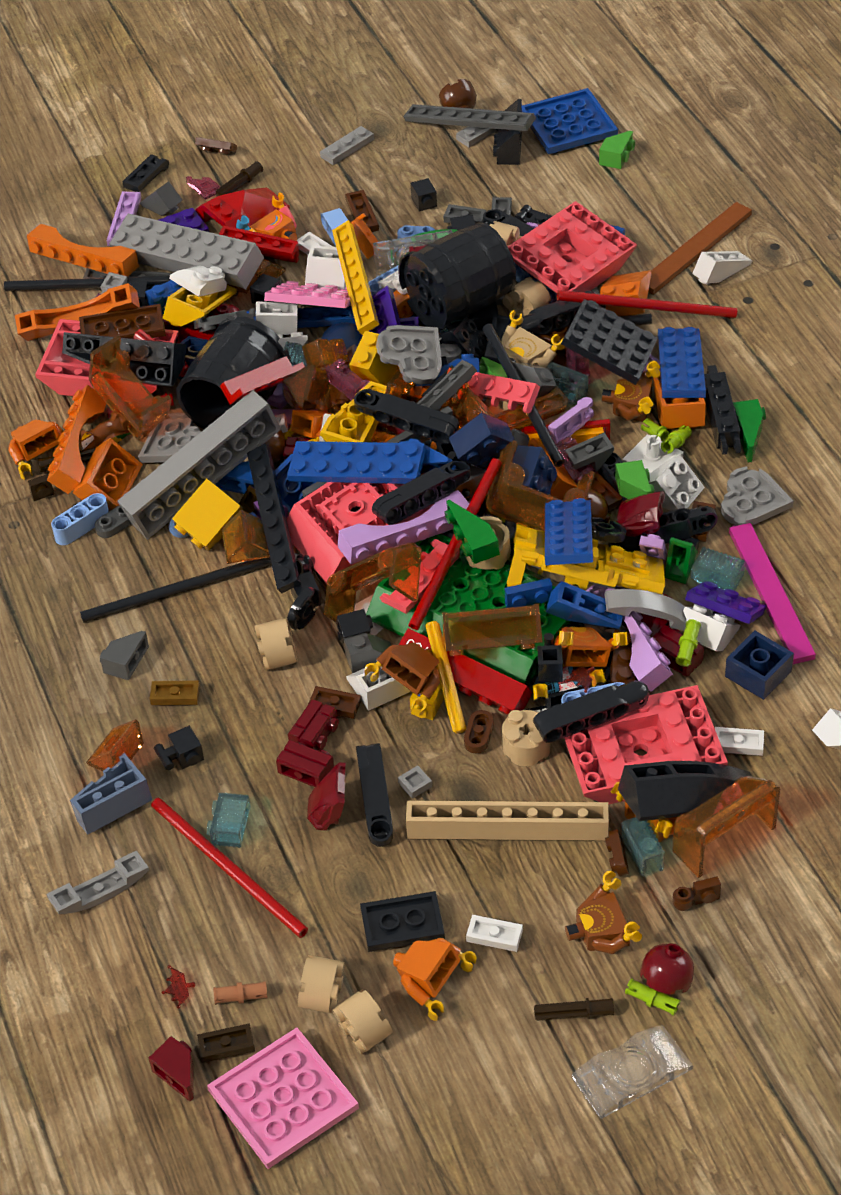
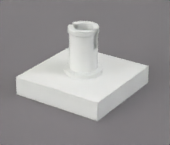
[622,434,683,474]

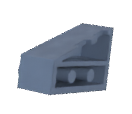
[70,753,152,835]

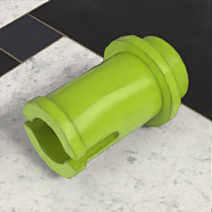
[641,418,669,442]

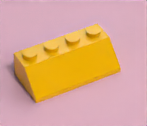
[163,285,237,327]

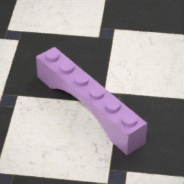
[338,490,469,564]
[586,584,673,691]

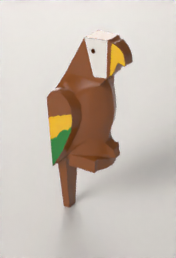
[79,411,144,450]

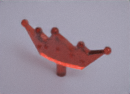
[566,666,595,693]
[161,965,195,1009]

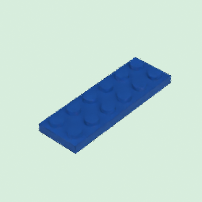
[658,327,706,398]
[287,441,426,484]
[545,498,593,565]

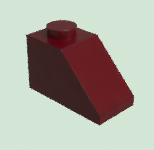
[148,1036,194,1101]

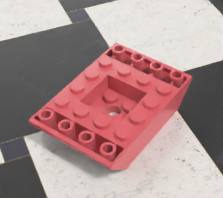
[507,201,637,294]
[286,482,434,586]
[564,685,728,805]

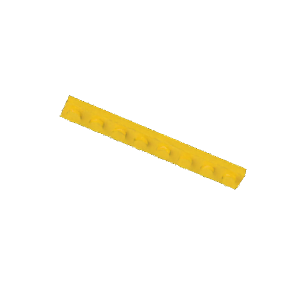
[332,220,379,335]

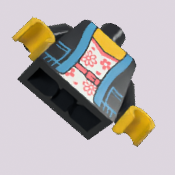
[532,664,606,709]

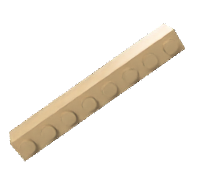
[406,801,609,841]

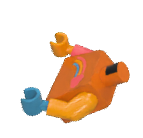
[236,192,297,241]

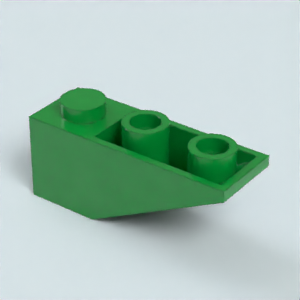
[444,500,500,564]

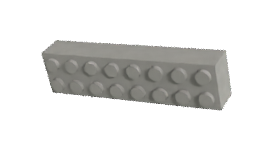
[109,213,264,290]
[118,390,281,540]

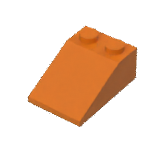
[600,270,651,316]
[652,375,706,430]

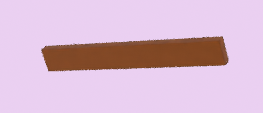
[648,202,752,295]

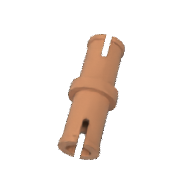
[213,981,267,1005]

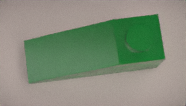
[733,399,766,463]

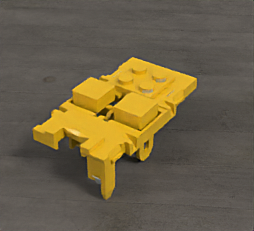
[507,525,665,595]

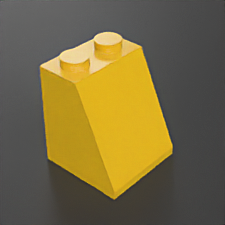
[349,331,406,397]
[172,478,245,551]

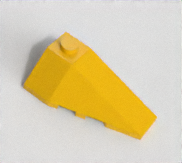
[320,381,391,442]

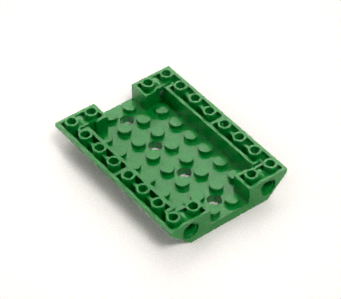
[366,534,577,686]

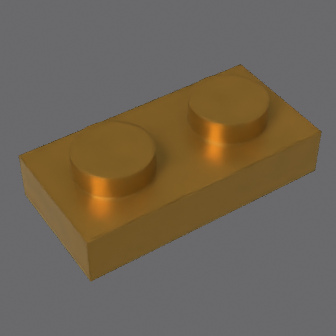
[150,680,200,705]

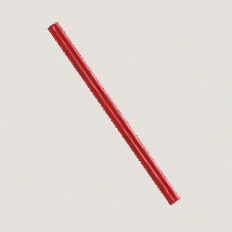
[557,290,738,318]
[408,458,502,630]
[151,797,308,938]

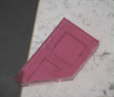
[186,176,220,200]

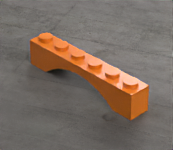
[27,224,139,277]
[15,283,140,341]
[47,384,108,494]

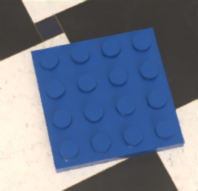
[522,88,618,154]

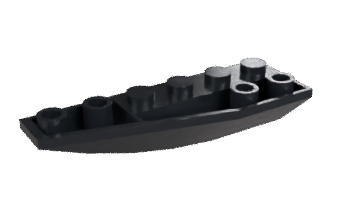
[62,332,186,386]
[618,761,761,821]

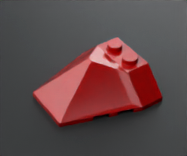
[195,187,290,228]

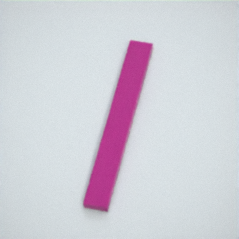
[729,523,816,664]

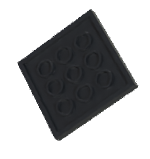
[561,299,658,385]

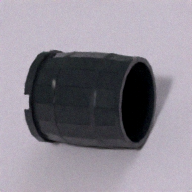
[398,222,516,330]
[176,316,291,430]

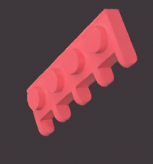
[459,372,540,414]
[380,539,460,614]

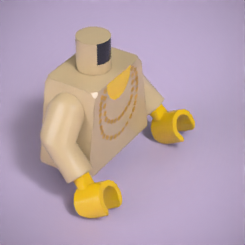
[501,310,565,368]

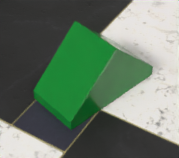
[664,537,698,584]

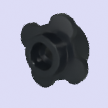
[296,554,313,575]

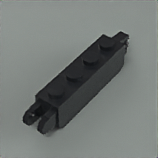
[704,365,741,455]

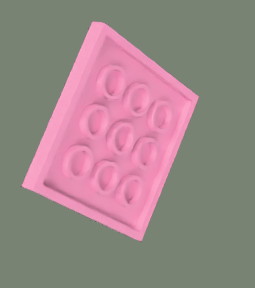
[264,281,351,308]
[207,1028,359,1169]

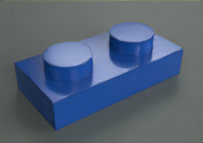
[505,578,552,610]

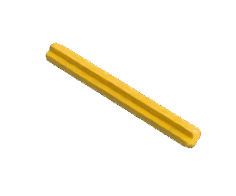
[426,621,466,734]

